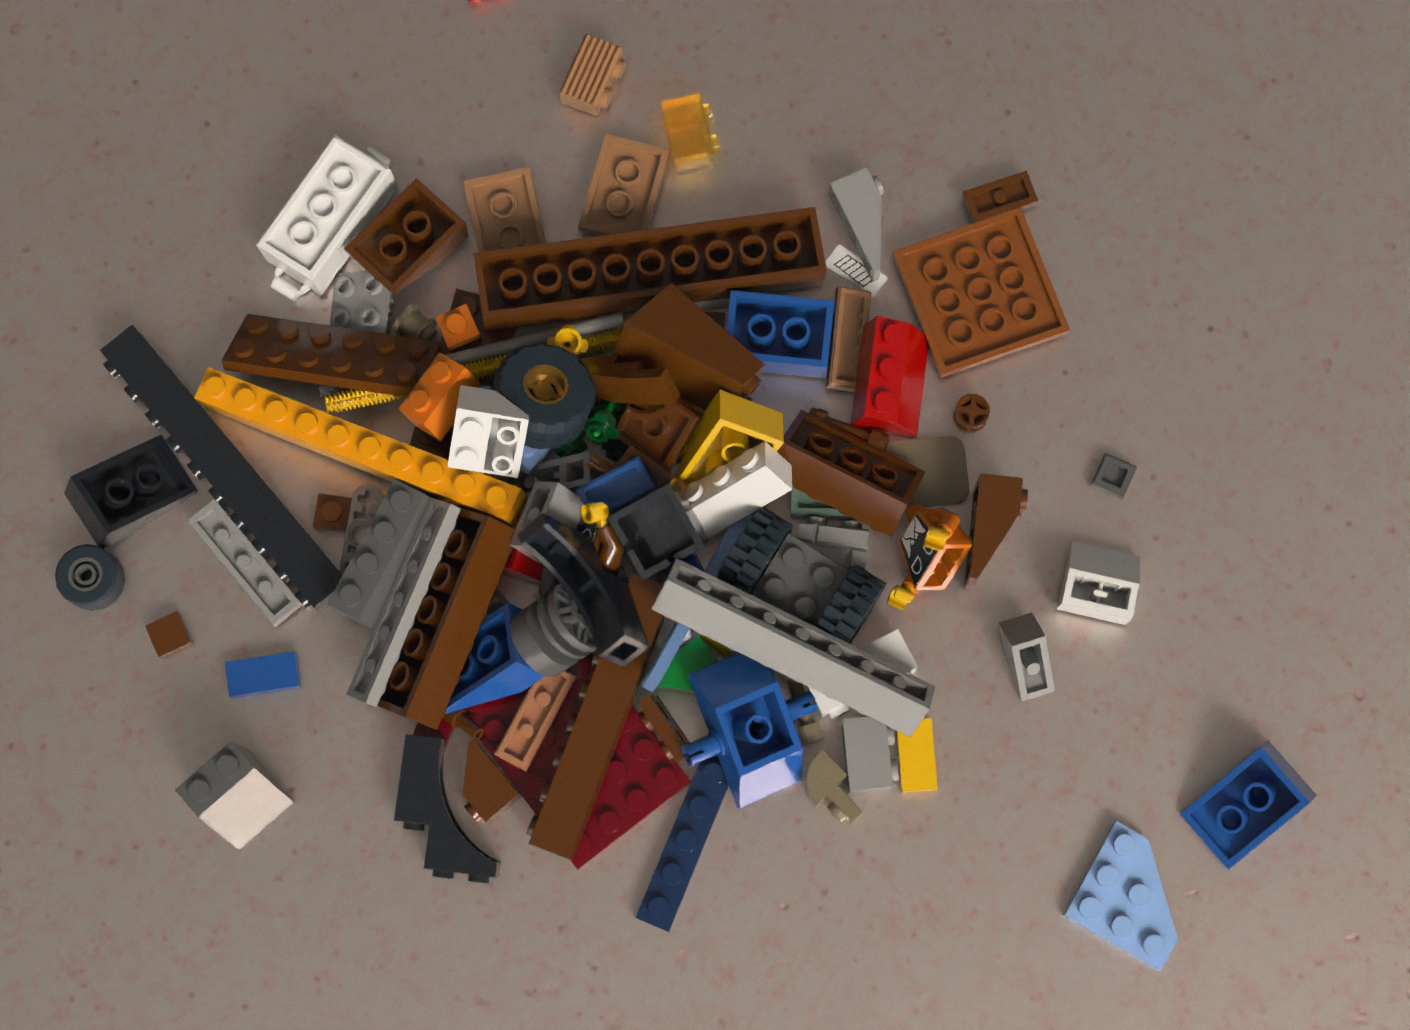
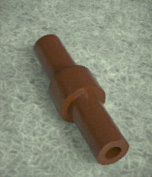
[443,709,484,740]

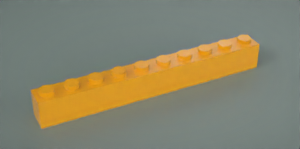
[194,367,528,529]

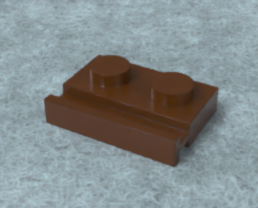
[638,695,690,762]

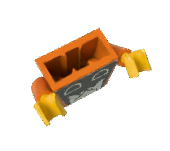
[887,503,973,610]

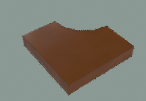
[616,398,704,472]

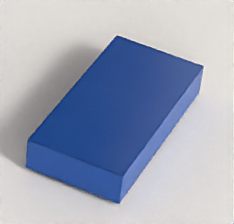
[576,456,656,512]
[225,651,301,698]

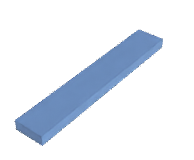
[641,512,754,693]

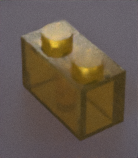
[661,93,721,176]

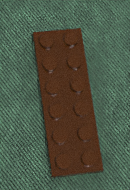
[221,314,442,397]

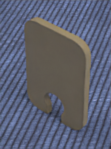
[885,436,969,509]

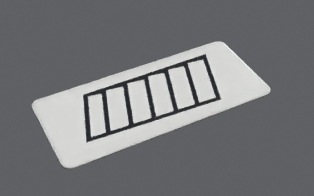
[825,245,888,298]

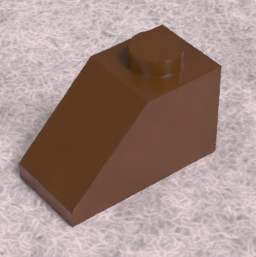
[463,739,522,825]

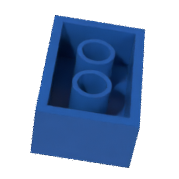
[726,290,834,378]

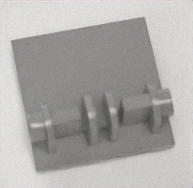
[330,270,394,334]

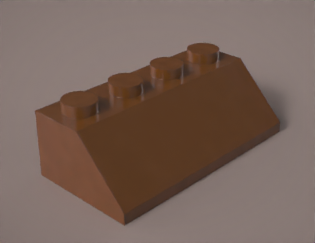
[777,409,925,537]

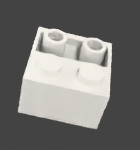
[448,385,529,478]
[1057,541,1141,625]

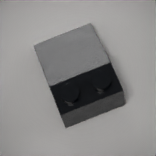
[64,435,198,549]

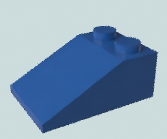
[446,603,545,714]
[1180,740,1317,870]

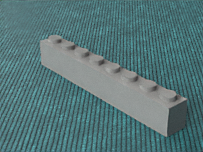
[652,558,935,737]

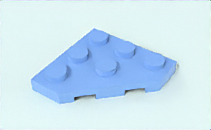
[1063,821,1178,971]

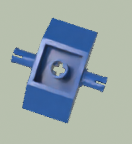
[681,653,818,808]

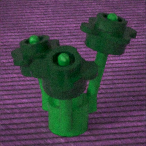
[555,399,629,462]

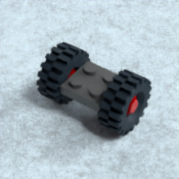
[717,506,887,644]

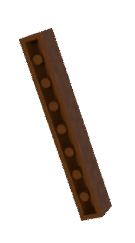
[526,573,665,860]

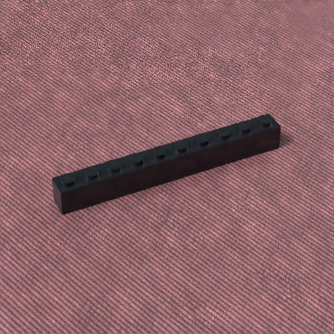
[100,324,342,613]

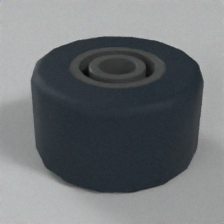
[55,544,125,611]

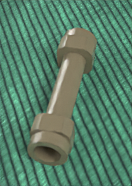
[780,673,824,746]

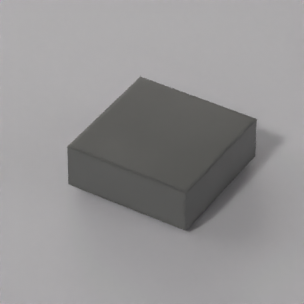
[1090,453,1137,500]

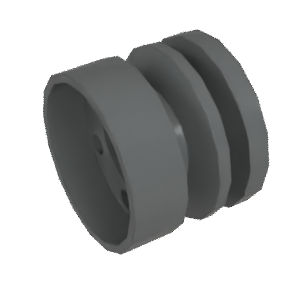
[510,583,597,677]

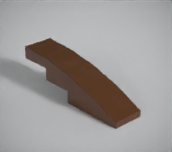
[580,355,680,405]

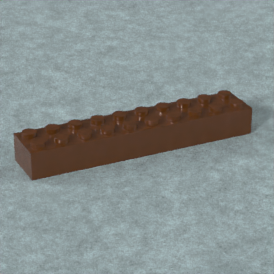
[473,207,827,332]

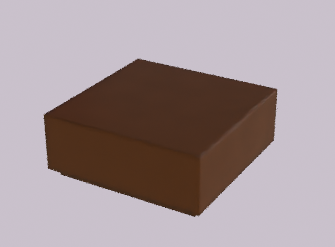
[145,611,193,659]

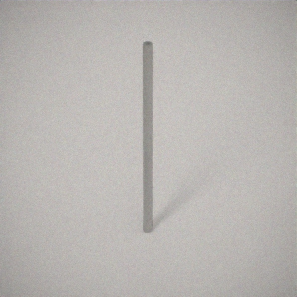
[319,312,624,399]

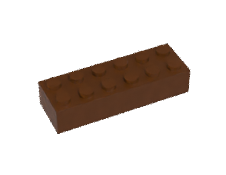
[377,508,516,730]

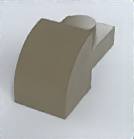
[806,749,863,824]

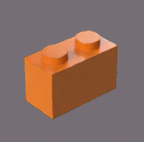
[399,352,481,441]

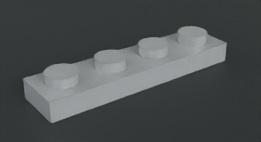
[187,499,302,627]

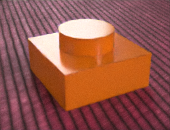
[435,304,481,351]

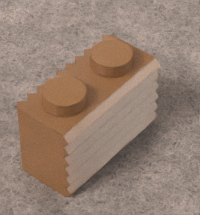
[559,34,626,117]

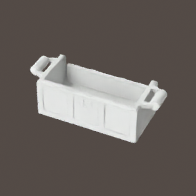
[256,135,398,301]

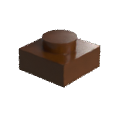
[312,493,352,534]

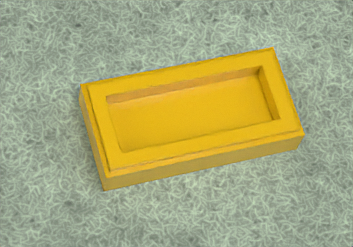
[896,718,938,793]

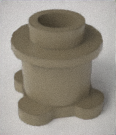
[393,302,438,340]

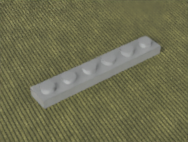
[346,498,461,707]

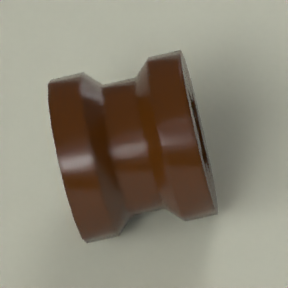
[953,394,990,434]

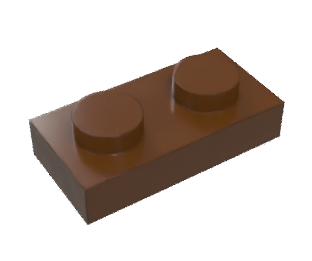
[962,170,1038,223]

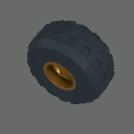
[490,344,596,450]

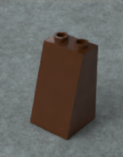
[612,283,765,410]

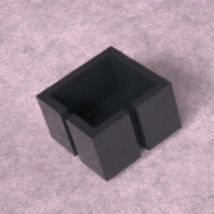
[607,478,709,580]

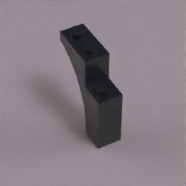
[518,513,649,667]
[394,734,501,883]

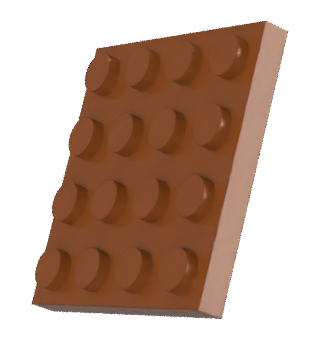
[892,207,1070,378]

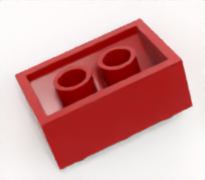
[850,316,928,438]

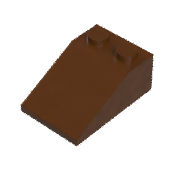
[344,178,469,295]
[964,473,1028,591]

